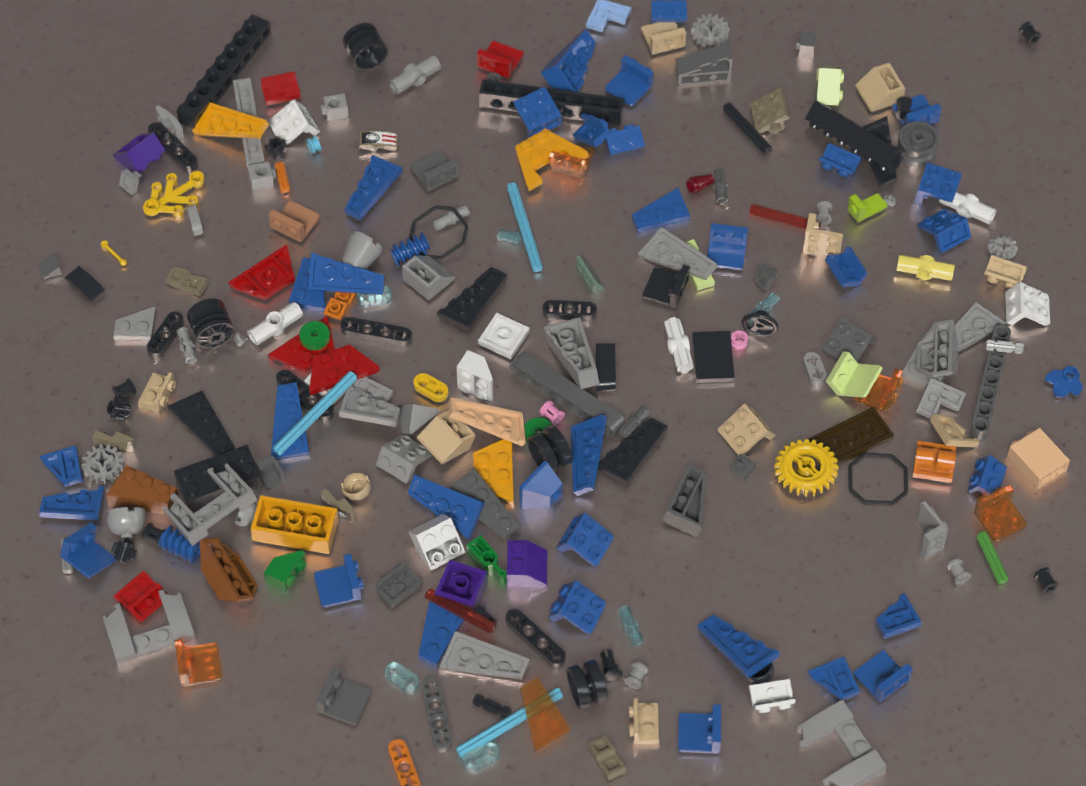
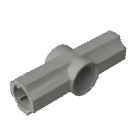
[389,55,441,94]

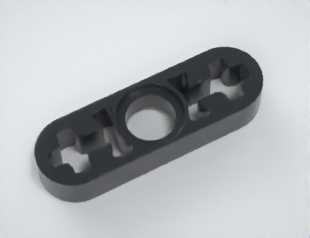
[543,300,597,321]
[147,311,184,359]

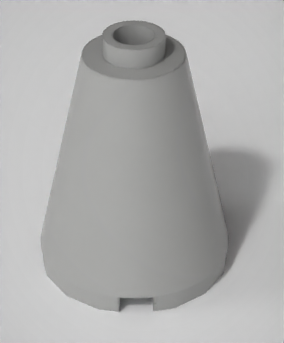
[341,231,383,270]

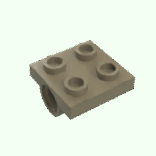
[750,87,790,134]

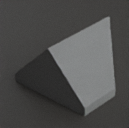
[398,404,440,435]

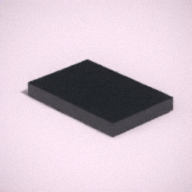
[692,331,735,383]

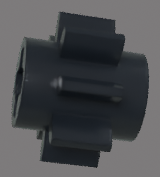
[265,137,288,160]
[107,397,131,421]
[111,538,138,563]

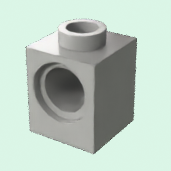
[321,93,349,122]
[247,161,276,191]

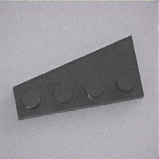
[449,468,521,540]

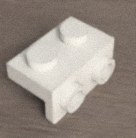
[748,679,796,713]

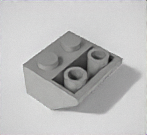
[402,256,455,300]

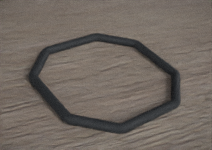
[409,206,468,260]
[848,453,908,505]

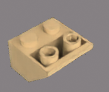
[855,63,905,112]
[417,410,476,464]

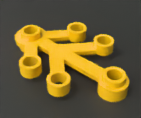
[143,171,205,217]

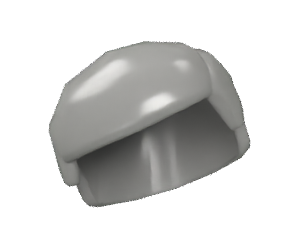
[235,502,257,527]

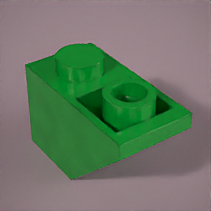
[264,550,307,592]

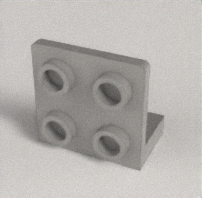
[917,501,948,560]

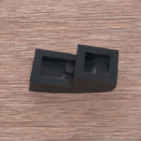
[65,266,105,303]

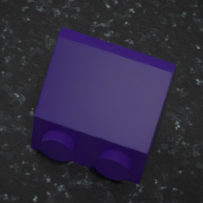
[113,132,165,172]
[507,540,547,587]
[435,559,488,607]

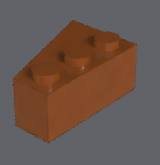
[106,465,179,514]

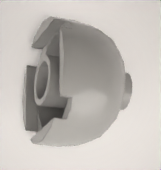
[106,507,146,539]

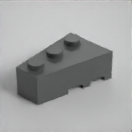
[675,42,733,86]
[662,464,706,537]

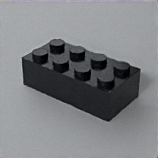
[174,445,263,513]

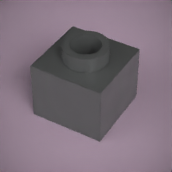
[796,32,815,58]

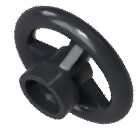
[741,310,779,336]

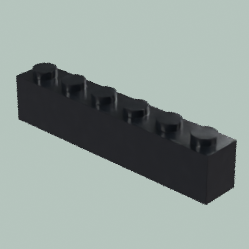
[805,100,906,172]

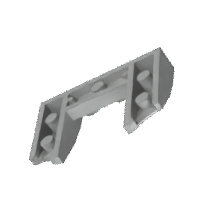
[162,464,257,546]
[102,590,195,664]
[797,700,886,786]

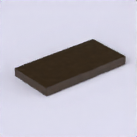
[808,407,894,466]

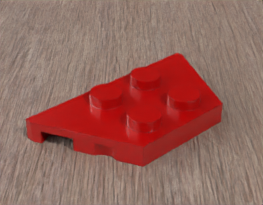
[229,245,295,301]
[268,316,335,373]
[309,344,380,395]

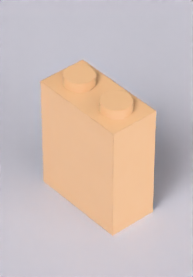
[1007,428,1070,489]

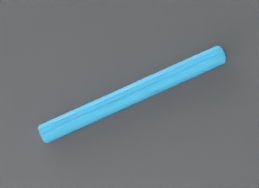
[507,182,543,272]
[273,371,357,455]
[456,687,563,758]

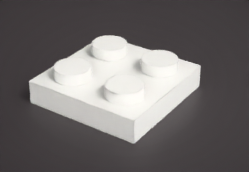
[478,313,530,359]

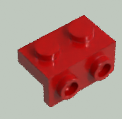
[260,71,301,106]

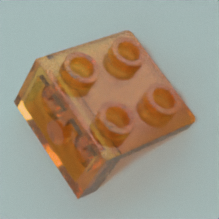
[174,639,222,687]

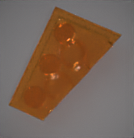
[520,677,571,752]

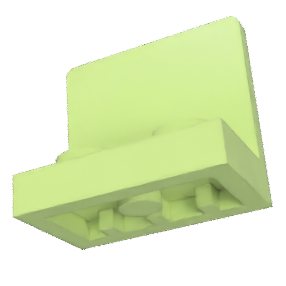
[826,352,883,397]

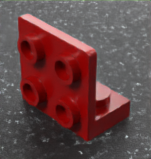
[477,41,524,79]

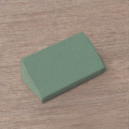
[576,255,605,294]

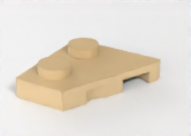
[930,414,979,448]

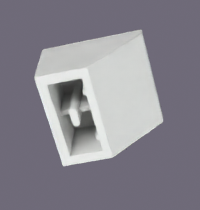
[457,350,493,403]
[409,514,466,571]

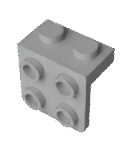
[376,435,432,484]

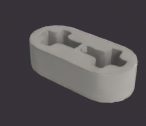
[186,204,203,236]
[803,352,827,387]

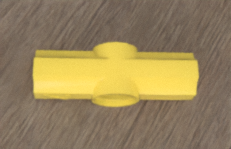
[896,254,955,281]

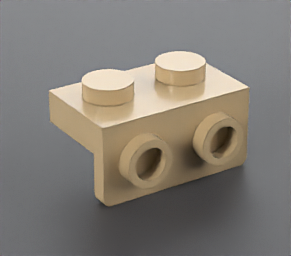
[984,255,1027,289]

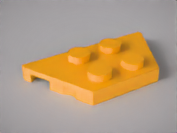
[473,439,514,504]

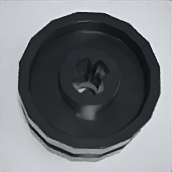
[527,425,573,472]
[566,659,609,710]

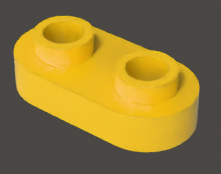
[413,373,449,402]

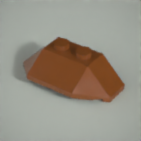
[200,537,258,602]

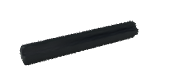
[723,102,772,155]

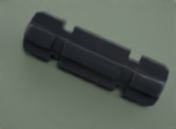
[473,694,512,718]

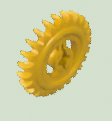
[774,439,839,497]

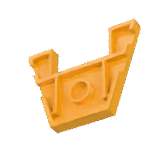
[515,129,589,191]

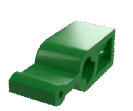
[466,535,507,587]

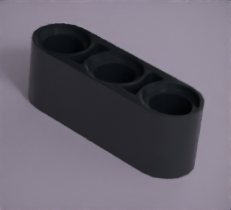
[596,343,616,392]

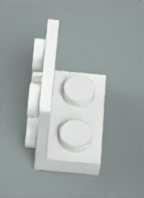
[268,99,320,146]

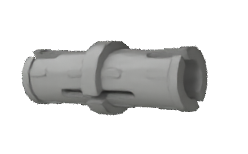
[432,204,470,231]
[177,327,197,364]

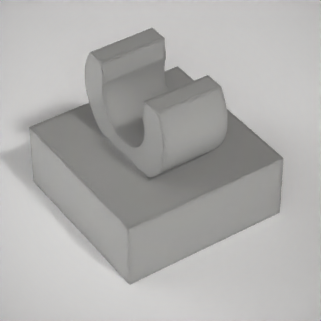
[119,169,142,195]

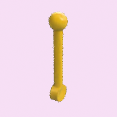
[101,240,127,266]

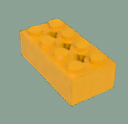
[251,495,339,554]

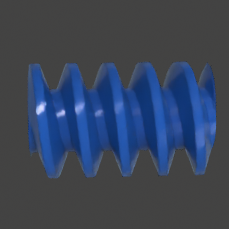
[389,232,430,267]
[158,525,200,564]

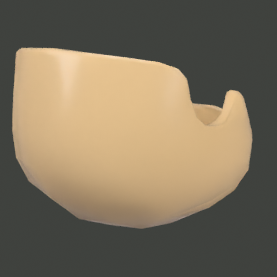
[341,473,371,501]

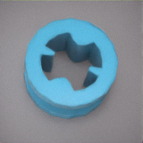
[306,136,321,154]

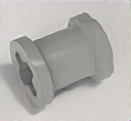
[816,201,833,225]
[946,558,971,585]
[624,662,649,689]

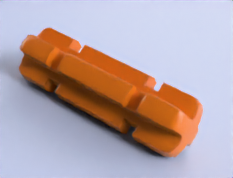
[275,161,290,194]

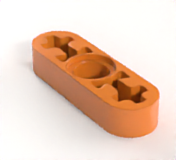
[388,739,420,786]

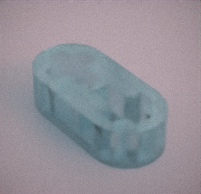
[357,286,392,308]
[385,662,420,694]
[462,743,500,773]

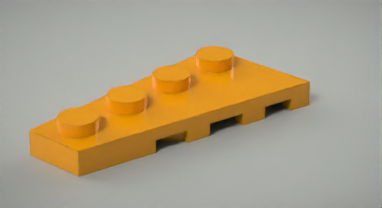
[192,103,269,139]

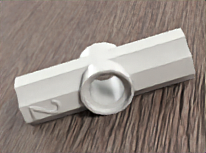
[939,192,996,224]
[247,302,303,345]
[664,317,693,373]

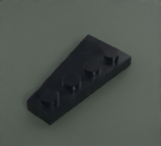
[862,116,898,189]
[437,267,507,332]
[168,391,235,456]
[598,417,668,485]

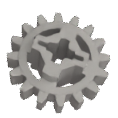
[691,13,730,48]
[81,444,125,485]

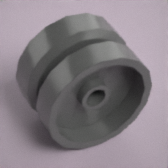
[897,121,939,168]

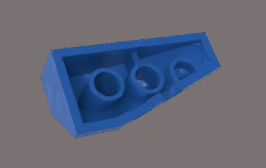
[541,29,596,92]

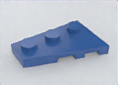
[39,486,105,521]

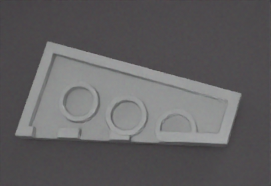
[638,227,718,280]
[439,631,530,680]

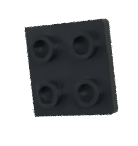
[642,265,690,308]

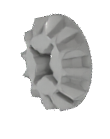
[988,234,1018,260]

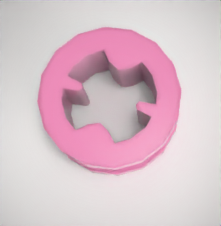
[731,330,748,350]

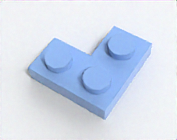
[586,0,631,32]

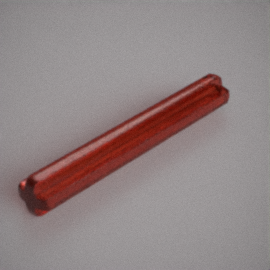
[749,204,821,230]
[425,588,496,633]

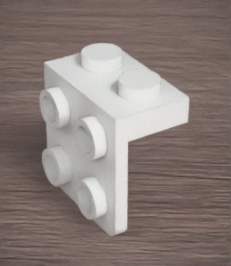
[1005,282,1050,326]

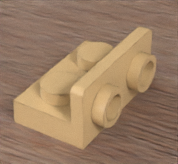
[138,372,176,413]
[629,698,659,744]

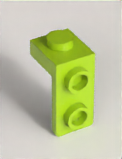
[847,193,888,222]

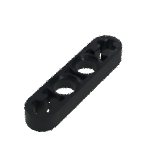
[148,122,198,172]
[340,317,412,346]
[276,369,334,422]
[505,609,566,668]

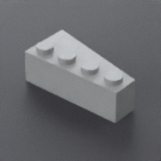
[543,317,600,389]

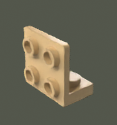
[641,22,686,55]
[803,213,843,257]
[718,403,776,456]

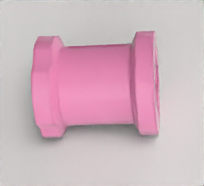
[540,401,565,426]

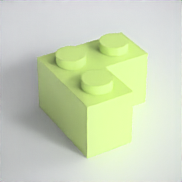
[816,65,844,105]

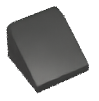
[39,253,62,280]

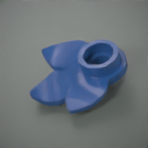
[1045,366,1083,398]

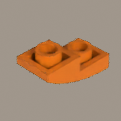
[323,292,357,321]

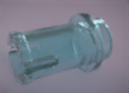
[497,229,522,246]

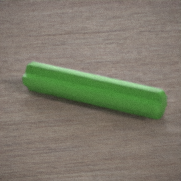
[977,531,1009,584]

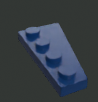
[344,155,403,220]
[271,382,309,461]
[697,615,780,678]

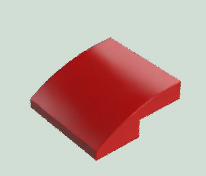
[113,570,168,623]

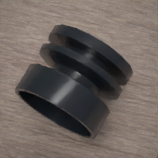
[343,23,388,70]
[187,298,235,348]

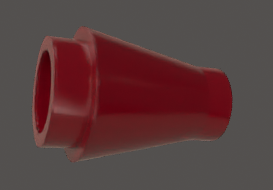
[686,173,714,194]

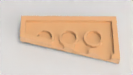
[448,397,526,447]

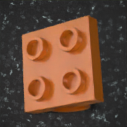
[913,441,956,483]

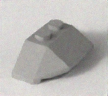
[916,319,958,378]

